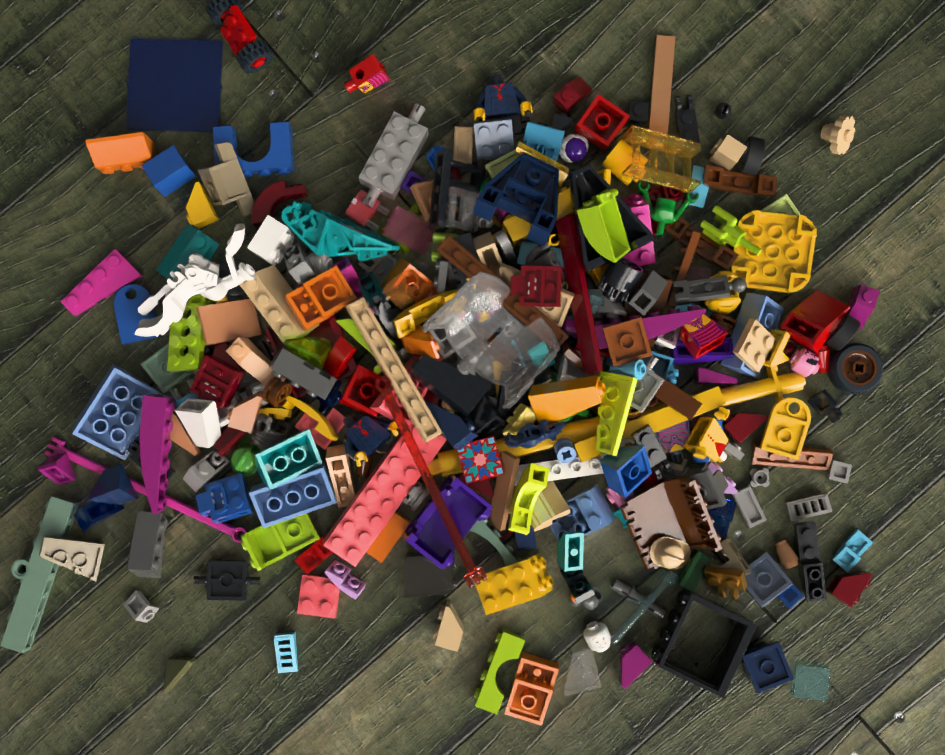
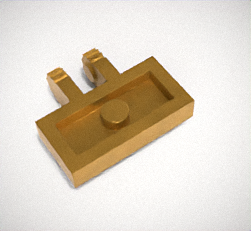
[704,566,747,600]

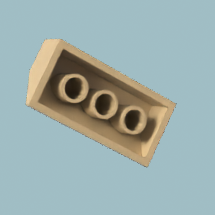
[239,265,319,348]

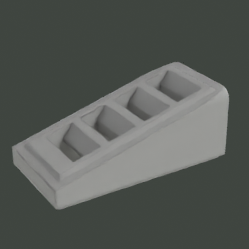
[786,492,832,521]

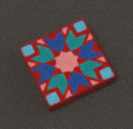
[457,436,504,485]

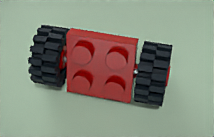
[206,0,274,74]

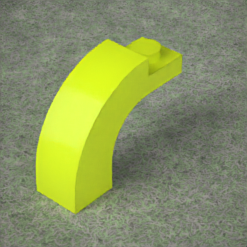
[508,463,550,535]

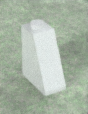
[175,398,221,448]

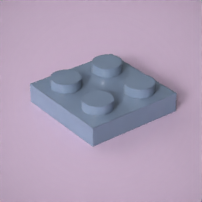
[473,118,514,161]
[745,552,793,608]

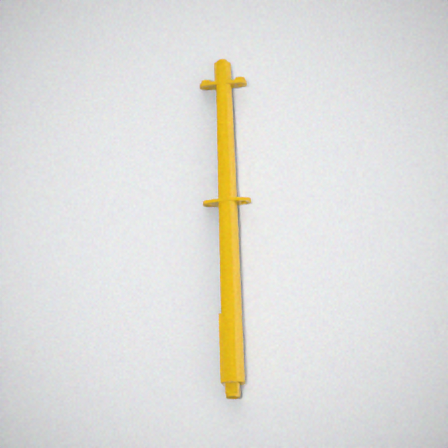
[425,365,806,478]

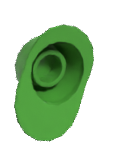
[231,433,264,477]

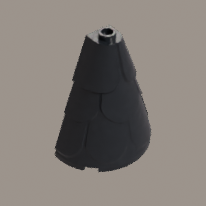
[569,165,655,273]

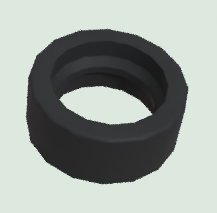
[739,136,765,175]
[825,313,861,351]

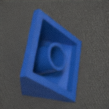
[141,144,196,197]

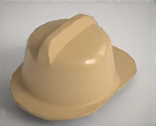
[649,536,691,570]

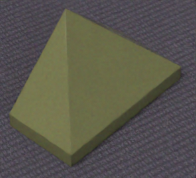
[163,657,197,693]

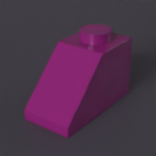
[846,284,880,330]
[619,641,653,689]

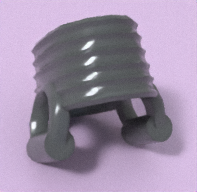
[250,413,292,449]

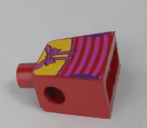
[344,54,391,93]
[679,314,728,360]

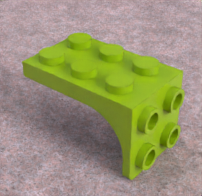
[240,513,321,571]

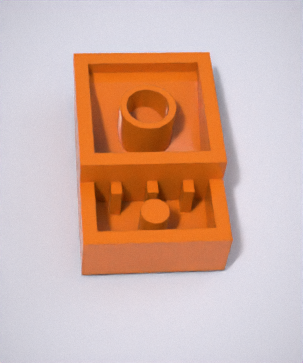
[285,265,357,332]
[504,652,559,726]

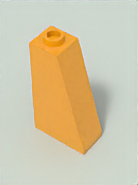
[528,375,606,425]

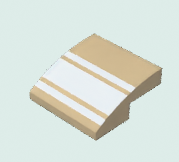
[531,481,570,532]

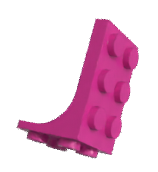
[619,193,656,266]

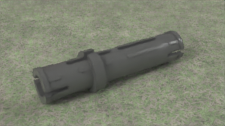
[610,578,666,619]

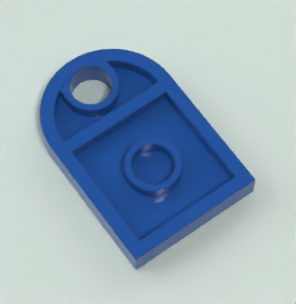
[114,284,161,345]

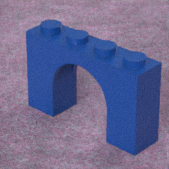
[213,122,295,178]

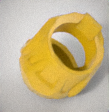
[704,271,742,315]

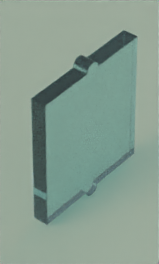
[792,664,831,701]

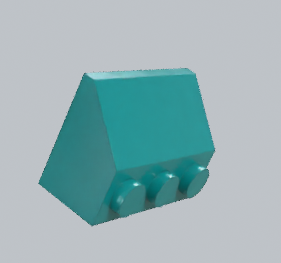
[156,224,220,280]
[254,429,323,490]

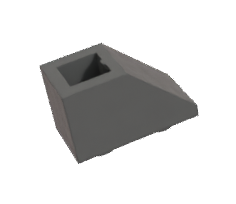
[282,243,317,287]
[627,270,668,316]

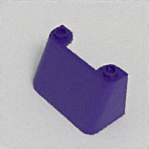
[403,474,493,570]

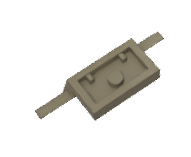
[198,142,254,217]

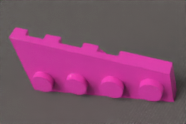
[60,249,143,316]

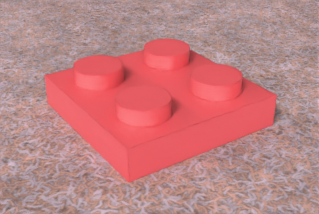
[297,574,340,618]

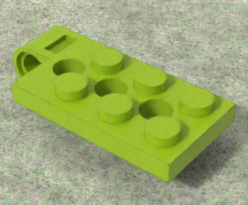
[167,294,215,372]

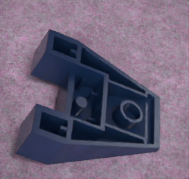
[472,152,559,246]

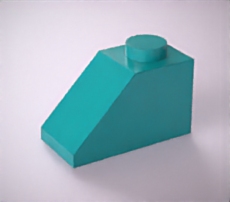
[557,531,584,572]

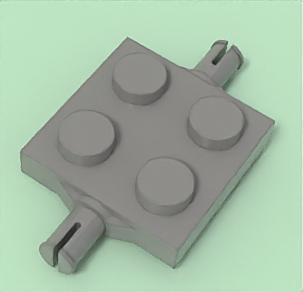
[619,355,665,413]

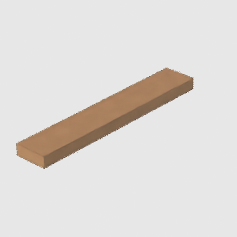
[647,35,675,149]

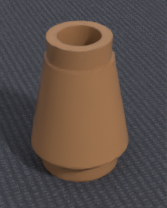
[775,539,799,570]

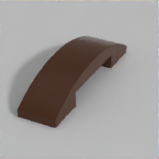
[703,165,777,196]
[664,217,739,271]

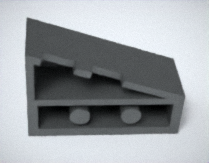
[269,347,337,400]
[127,511,167,578]

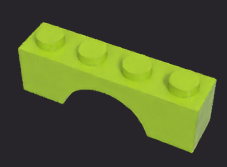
[473,629,525,715]

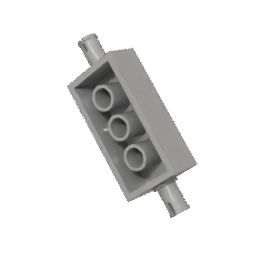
[358,104,429,209]

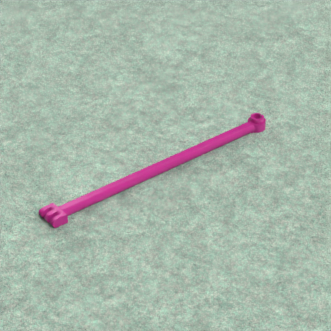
[44,436,248,543]

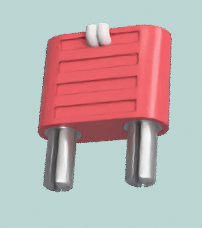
[345,189,390,232]

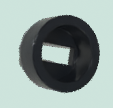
[715,103,731,119]

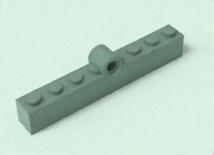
[0,495,80,653]

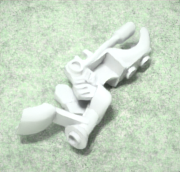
[135,224,256,337]

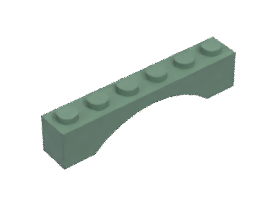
[470,519,522,566]

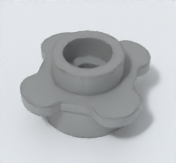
[750,468,770,487]

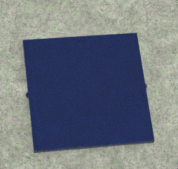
[126,39,223,132]

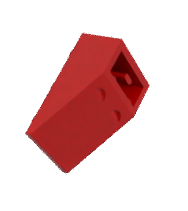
[780,290,851,354]

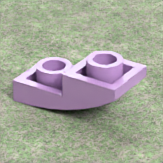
[325,560,366,600]

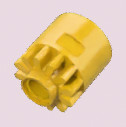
[602,139,648,186]

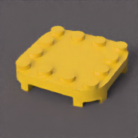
[731,210,817,293]

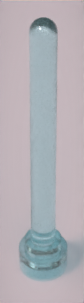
[610,569,678,644]

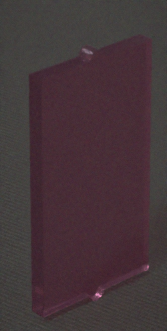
[383,205,435,255]

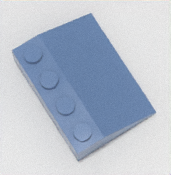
[71,363,165,460]

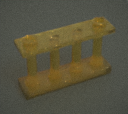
[622,125,701,193]

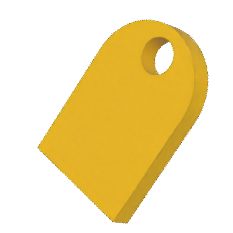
[759,397,811,460]

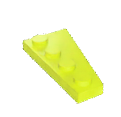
[596,371,637,456]

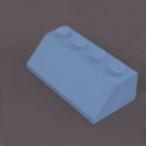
[721,293,784,380]
[249,461,337,528]

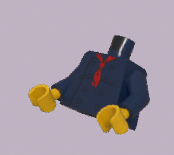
[474,74,533,121]
[343,414,403,467]

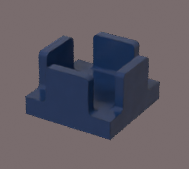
[741,641,794,694]

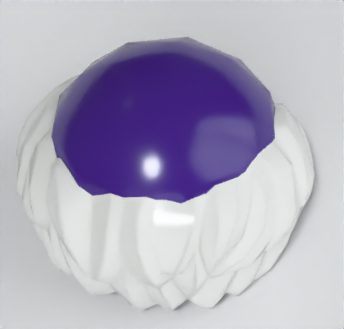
[559,134,589,163]

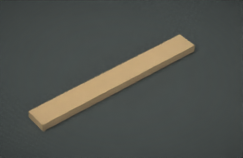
[346,297,443,443]

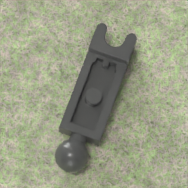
[673,276,747,305]

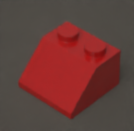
[337,365,389,417]

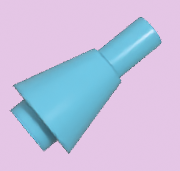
[610,360,646,380]

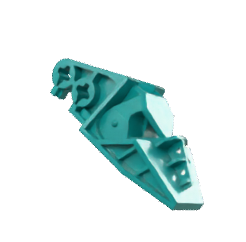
[282,201,400,262]

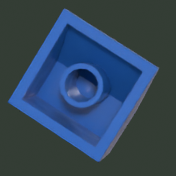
[600,444,652,498]

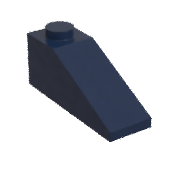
[424,400,478,450]

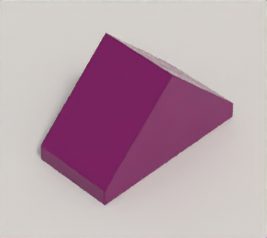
[38,452,76,485]

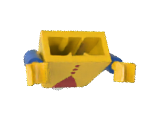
[683,406,730,464]

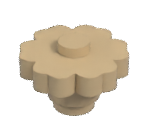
[821,115,855,155]

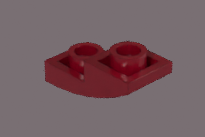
[641,181,684,207]

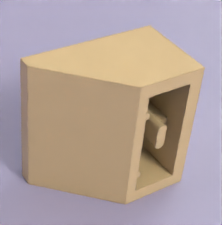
[432,600,464,652]

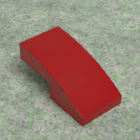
[323,336,357,379]
[294,533,333,575]

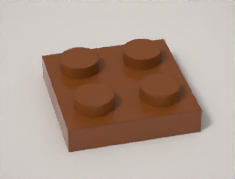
[602,317,652,367]

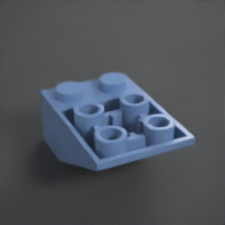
[550,484,616,542]

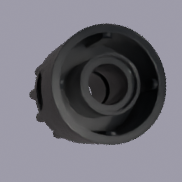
[598,257,644,302]

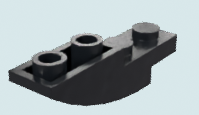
[793,521,827,603]

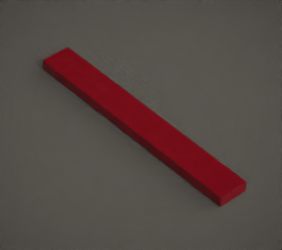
[556,215,603,375]

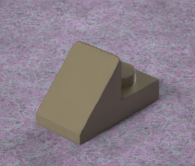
[719,538,752,575]

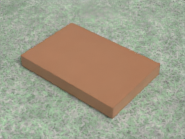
[196,299,262,346]

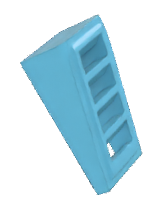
[274,632,298,673]

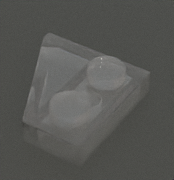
[564,648,602,696]

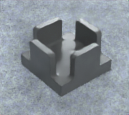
[677,463,728,510]

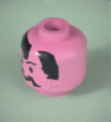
[789,348,820,377]

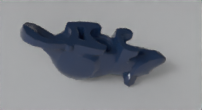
[504,419,566,448]

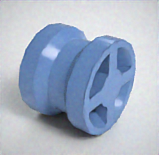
[554,438,576,463]

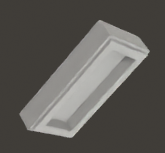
[732,485,767,528]

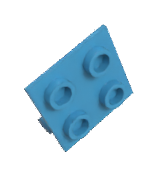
[523,121,565,162]

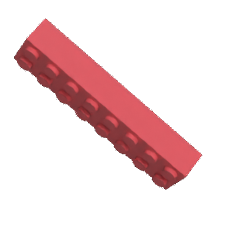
[323,423,447,567]

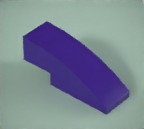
[670,338,734,365]

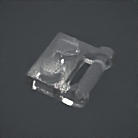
[445,187,480,233]

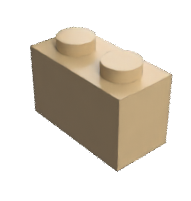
[709,135,747,171]
[473,232,502,275]

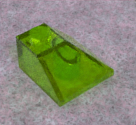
[284,337,332,370]

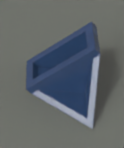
[86,463,138,505]

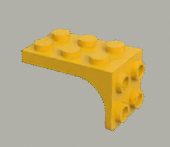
[473,553,553,615]

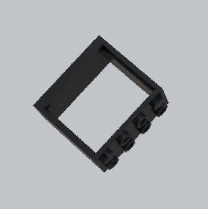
[651,588,757,698]

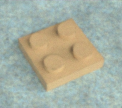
[733,318,776,372]

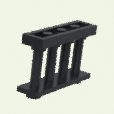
[429,149,486,236]

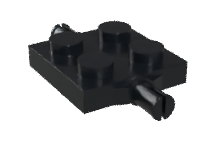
[193,560,261,601]

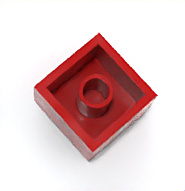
[574,94,630,152]

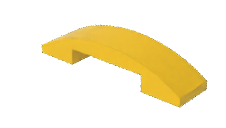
[393,289,463,338]
[283,396,338,441]

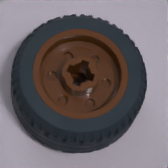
[828,343,883,394]

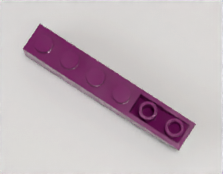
[594,305,706,349]
[140,394,175,514]

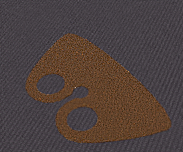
[383,269,437,325]

